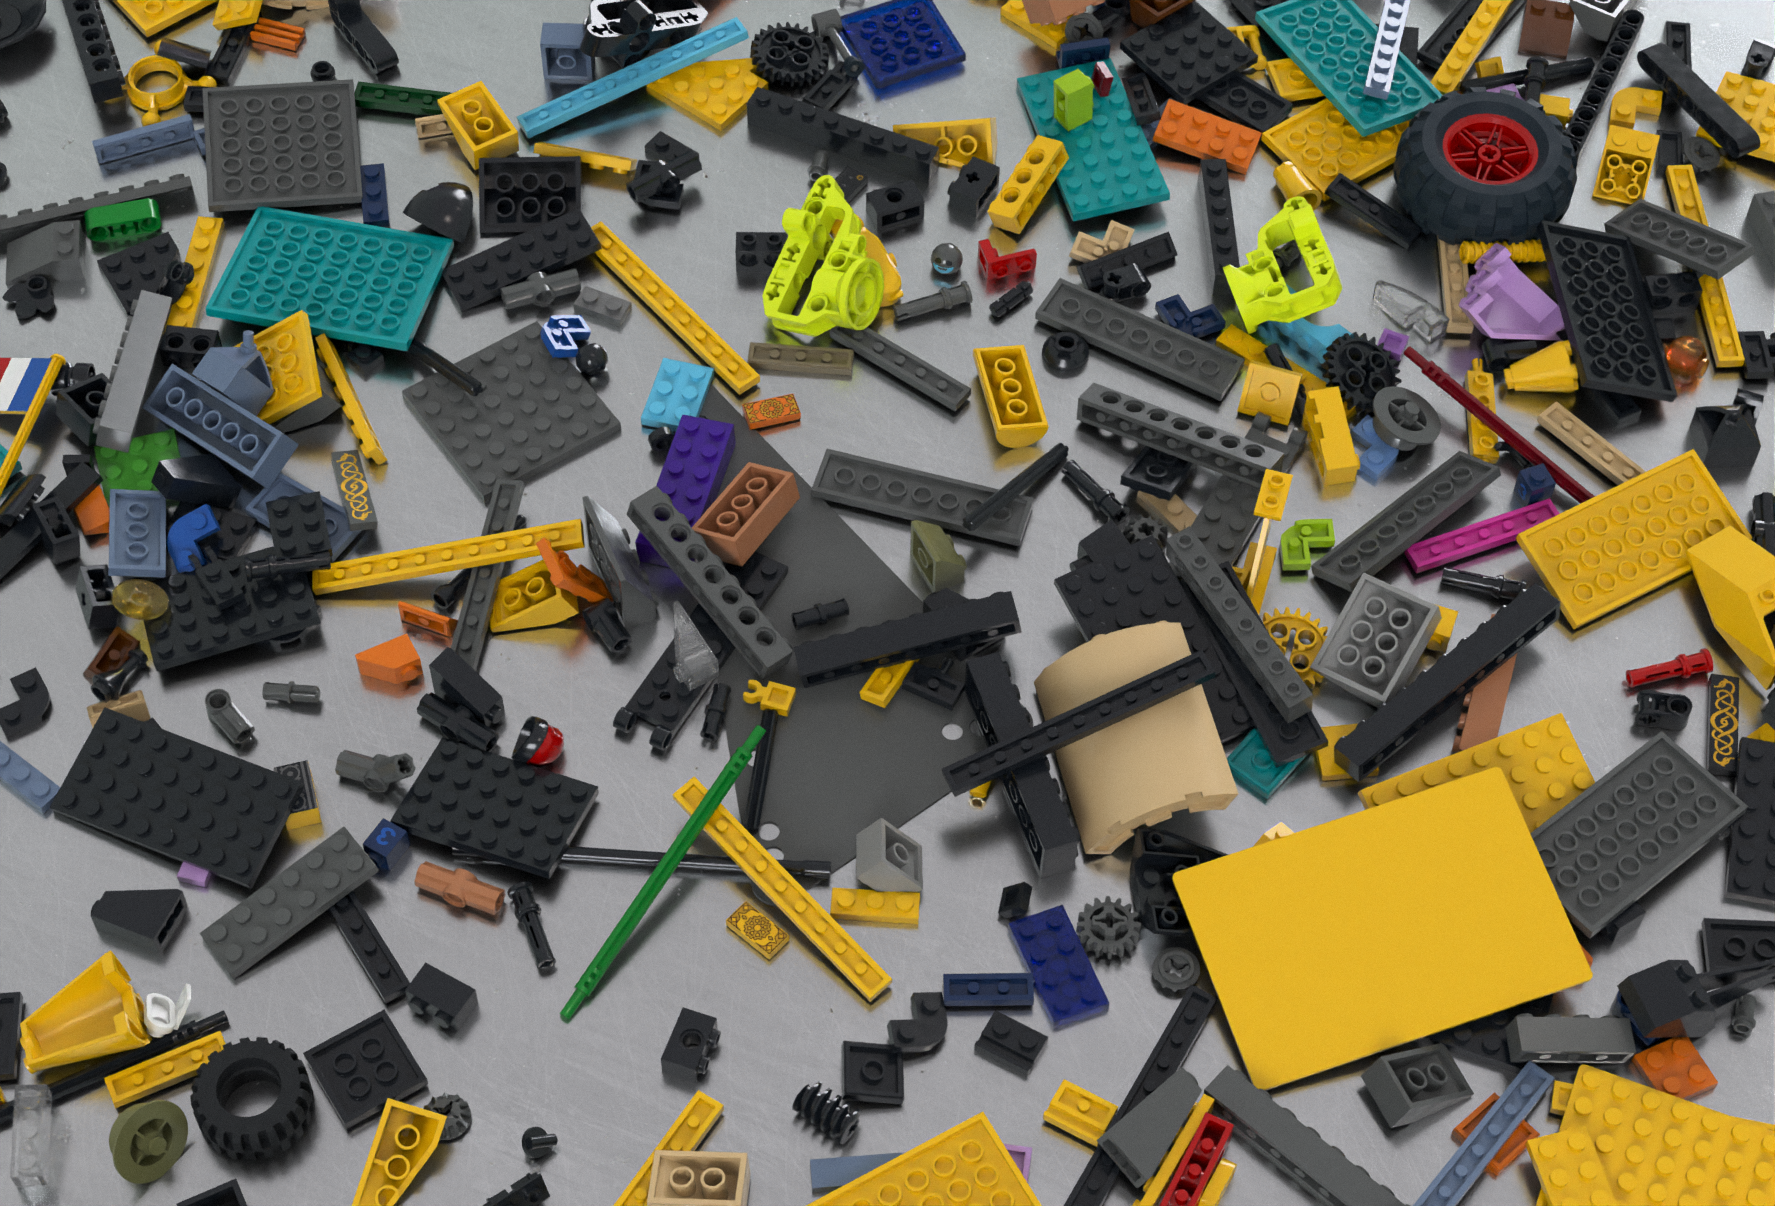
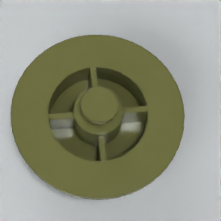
[109,1100,188,1184]

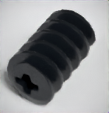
[792,1081,861,1145]

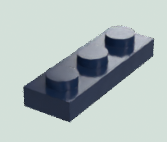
[360,163,390,227]
[943,973,1034,1006]

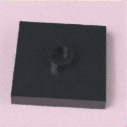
[841,1041,904,1104]

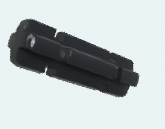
[989,281,1033,317]

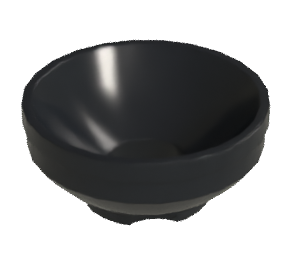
[1042,332,1089,374]

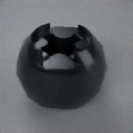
[576,343,608,375]

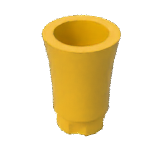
[1273,161,1322,211]

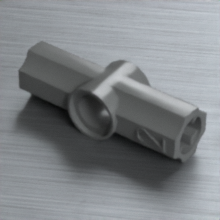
[500,269,581,310]

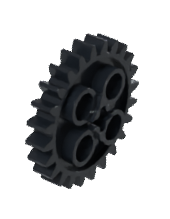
[750,22,830,87]
[1321,332,1401,415]

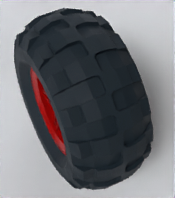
[1394,87,1578,245]

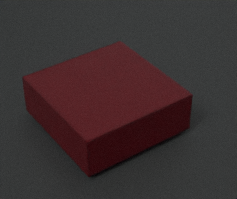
[1091,61,1113,97]

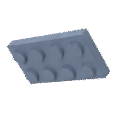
[245,473,362,563]
[108,489,166,578]

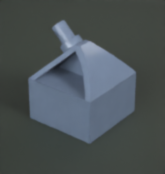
[192,330,274,416]

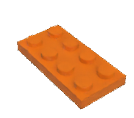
[1152,99,1262,175]

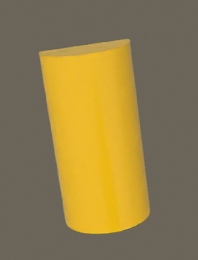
[973,345,1049,448]

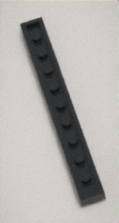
[942,650,1215,797]
[1064,985,1217,1206]

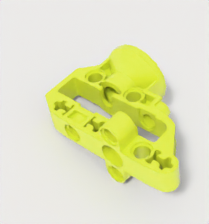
[762,175,884,337]
[1223,196,1342,334]

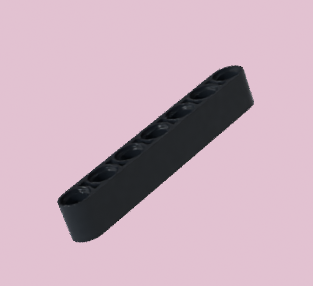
[1637,42,1760,158]

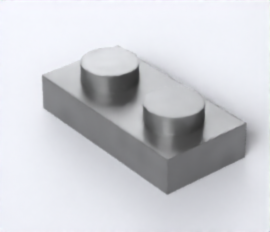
[573,286,632,327]

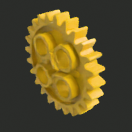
[1262,607,1328,689]

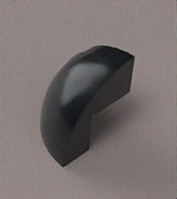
[403,182,473,243]

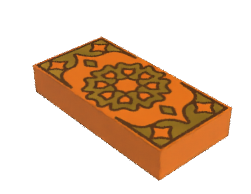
[742,394,801,430]

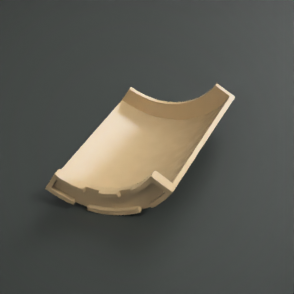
[1034,621,1239,854]

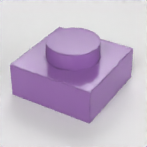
[1377,328,1409,361]

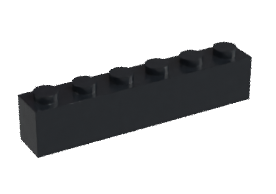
[1198,159,1240,295]

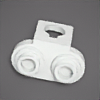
[144,983,191,1038]

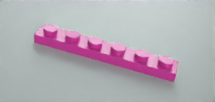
[1404,498,1560,574]

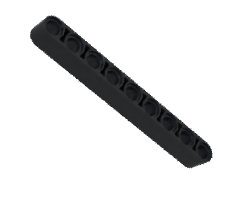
[1566,9,1644,164]

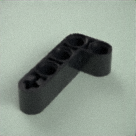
[328,0,399,74]

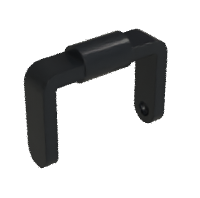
[1493,441,1534,470]

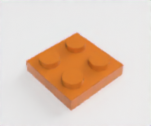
[1631,1037,1718,1100]

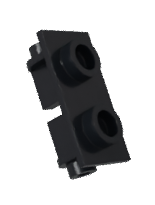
[482,1172,550,1206]

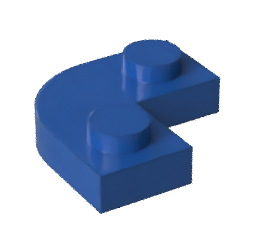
[540,315,591,358]
[167,504,221,573]

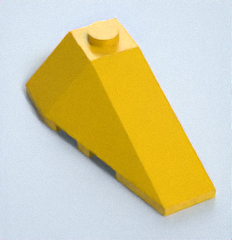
[893,117,998,168]
[352,1098,447,1206]

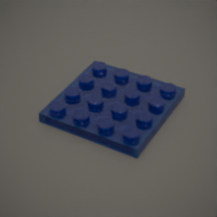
[840,0,966,89]

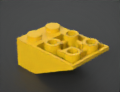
[1592,125,1660,205]

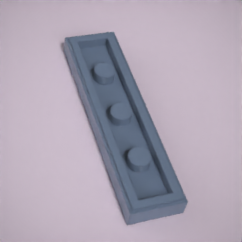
[92,114,195,164]

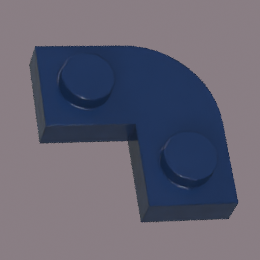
[1155,294,1226,338]

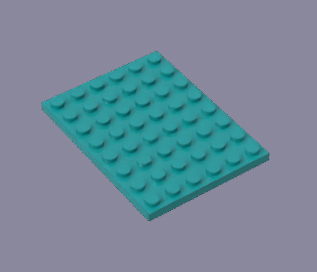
[205,206,454,351]

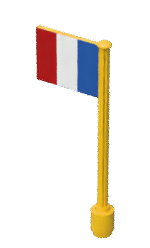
[0,354,66,497]

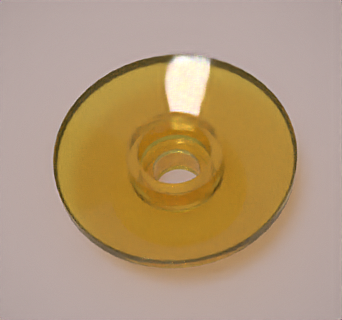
[111,579,169,620]

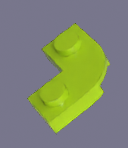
[1280,519,1335,571]

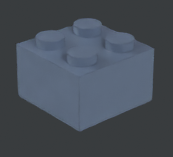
[540,23,595,80]

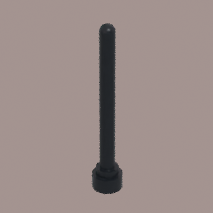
[431,515,526,609]

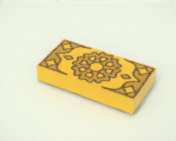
[726,901,789,960]

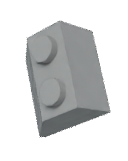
[856,818,923,892]

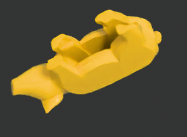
[829,215,904,307]

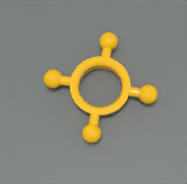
[121,40,217,127]

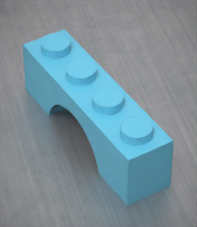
[1268,284,1352,364]

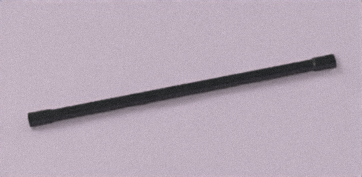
[452,846,831,879]

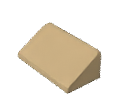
[415,114,453,138]
[86,690,150,728]

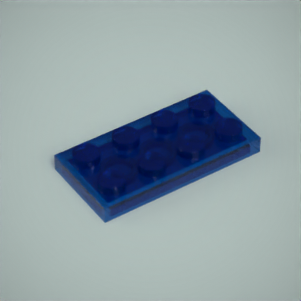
[1008,905,1109,1028]

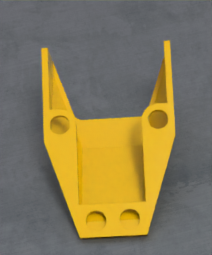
[1685,526,1775,691]

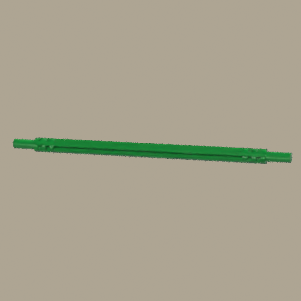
[559,725,766,1020]

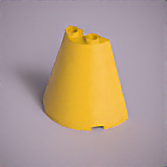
[20,950,152,1074]

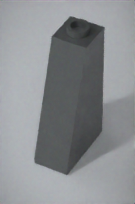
[1096,1067,1202,1188]

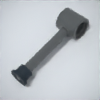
[811,9,864,77]

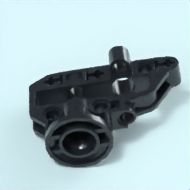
[580,0,708,68]

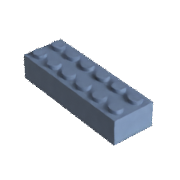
[142,364,299,490]

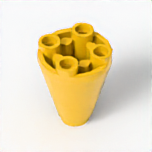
[1503,340,1579,393]

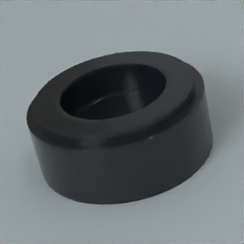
[648,427,675,452]

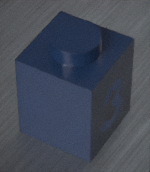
[1514,463,1556,507]
[363,818,410,872]

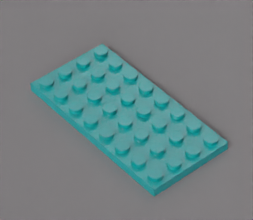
[1255,0,1442,137]
[1017,58,1170,221]

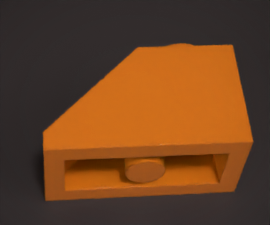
[355,633,423,684]

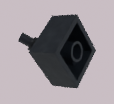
[1690,404,1761,469]

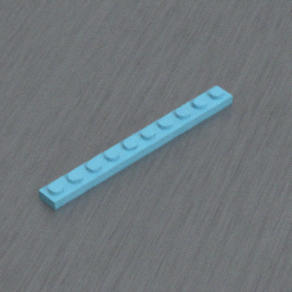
[517,17,749,139]

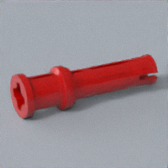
[1626,648,1713,688]

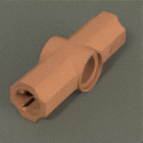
[414,861,506,915]

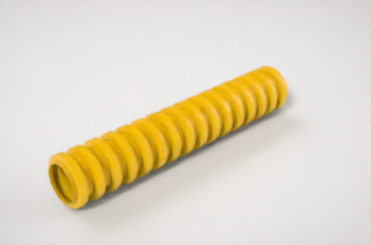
[1459,239,1546,264]

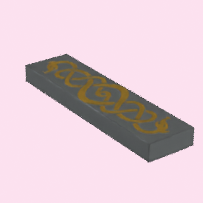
[331,450,378,531]

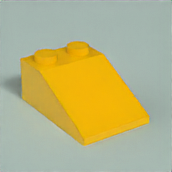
[437,81,519,170]
[489,560,579,632]

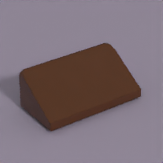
[83,626,140,678]

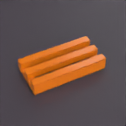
[250,17,306,51]

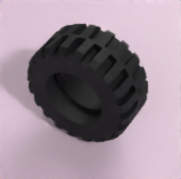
[190,1037,314,1161]

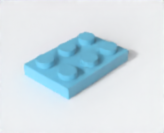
[641,358,714,432]

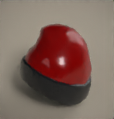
[511,716,564,766]

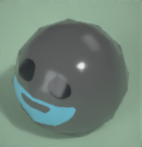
[930,243,963,275]

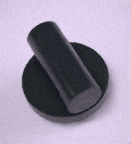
[522,1127,558,1158]

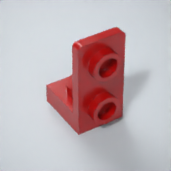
[978,239,1037,280]

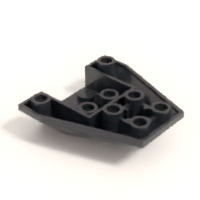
[1130,828,1228,936]

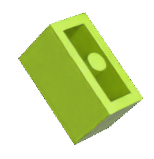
[1054,69,1094,131]

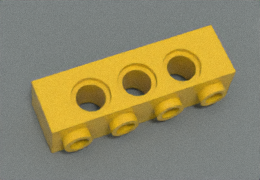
[988,135,1069,234]

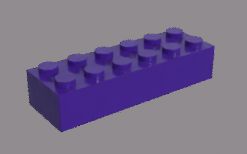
[635,414,736,567]

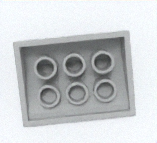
[1310,573,1442,708]

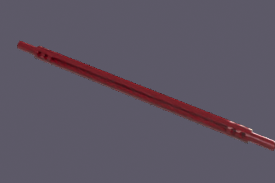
[1403,346,1595,504]

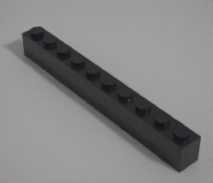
[1334,583,1560,782]

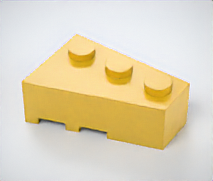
[1301,386,1360,486]

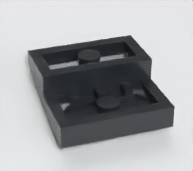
[157,37,212,69]

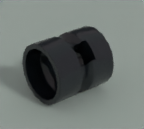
[51,362,96,396]

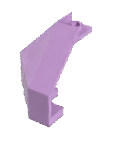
[1458,243,1565,341]

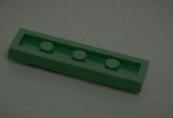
[354,81,452,116]

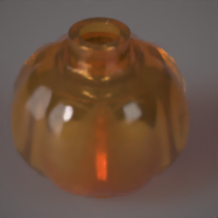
[1662,335,1709,384]

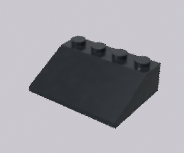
[479,156,583,234]

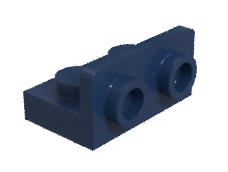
[1056,37,1110,69]

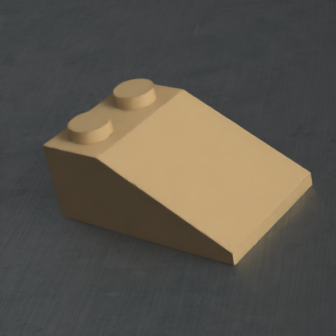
[647,1150,751,1206]

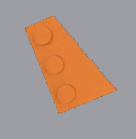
[536,537,614,603]

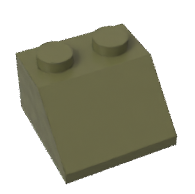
[910,520,967,592]

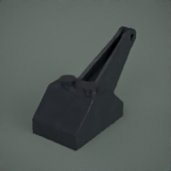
[1617,958,1775,1038]

